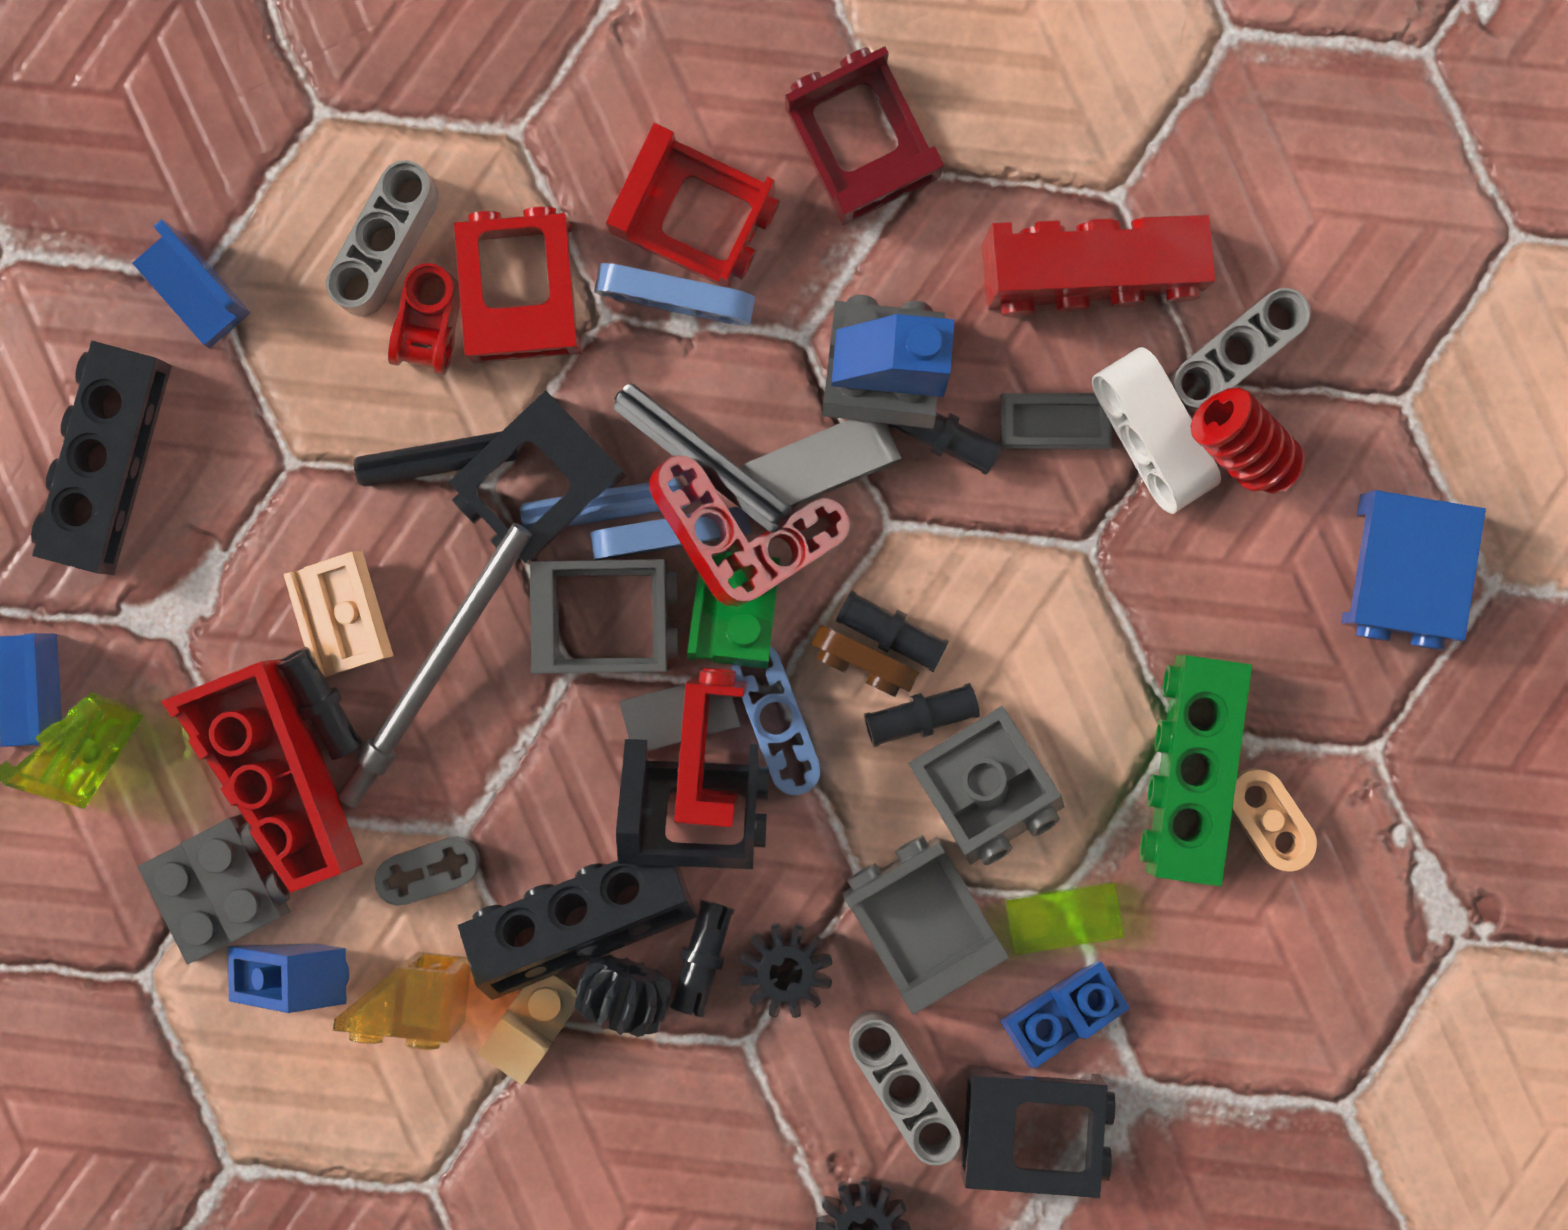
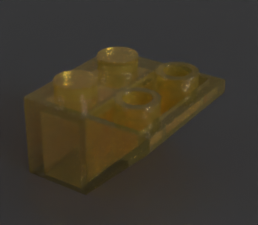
[333,952,471,1050]

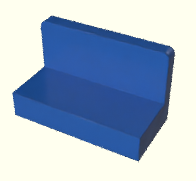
[132,219,251,348]
[0,633,63,747]

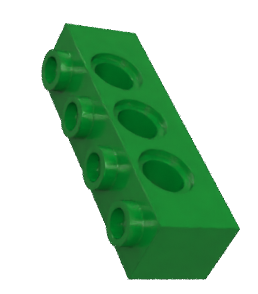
[1139,655,1252,887]

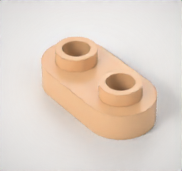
[1232,768,1317,872]

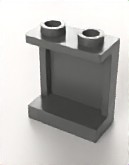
[842,835,1009,1015]

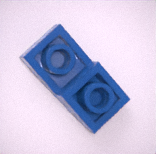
[999,961,1130,1069]

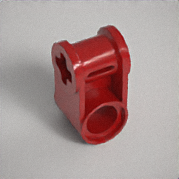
[388,263,461,376]

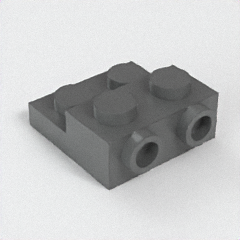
[822,295,945,429]
[908,705,1065,865]
[137,814,291,965]

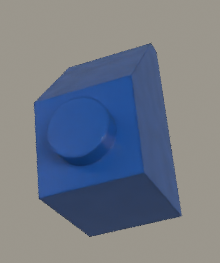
[831,314,955,397]
[228,943,349,1013]

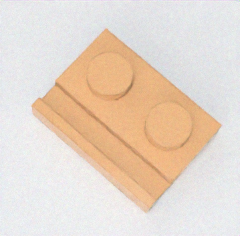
[283,551,393,678]

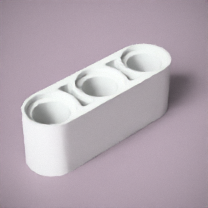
[1092,347,1221,514]

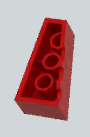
[982,215,1215,317]
[161,659,363,893]

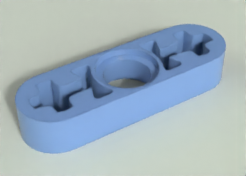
[594,263,756,326]
[590,507,752,560]
[732,646,820,795]

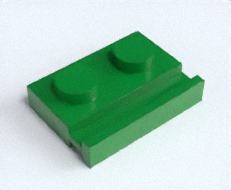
[688,552,780,669]

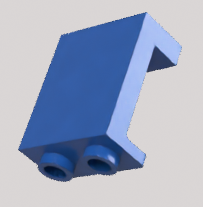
[1341,490,1486,650]

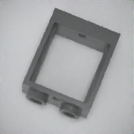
[530,559,679,674]

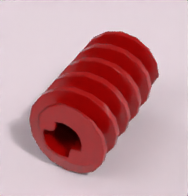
[1190,387,1305,494]

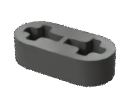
[374,836,481,906]

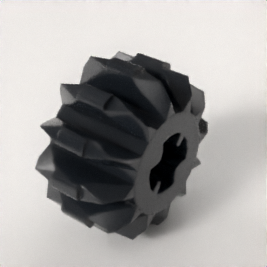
[739,923,832,1018]
[574,955,672,1037]
[815,1177,910,1230]

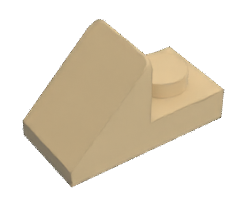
[478,974,577,1085]

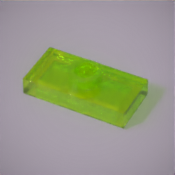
[1004,881,1124,955]

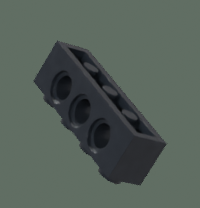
[31,340,172,575]
[457,860,697,1000]

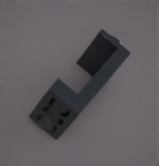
[449,390,627,565]
[616,739,769,869]
[961,1065,1116,1198]

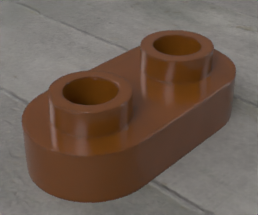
[811,625,920,697]

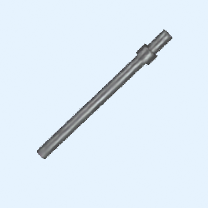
[338,523,532,807]

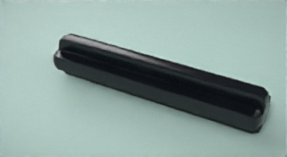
[354,431,518,487]

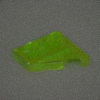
[0,692,143,809]

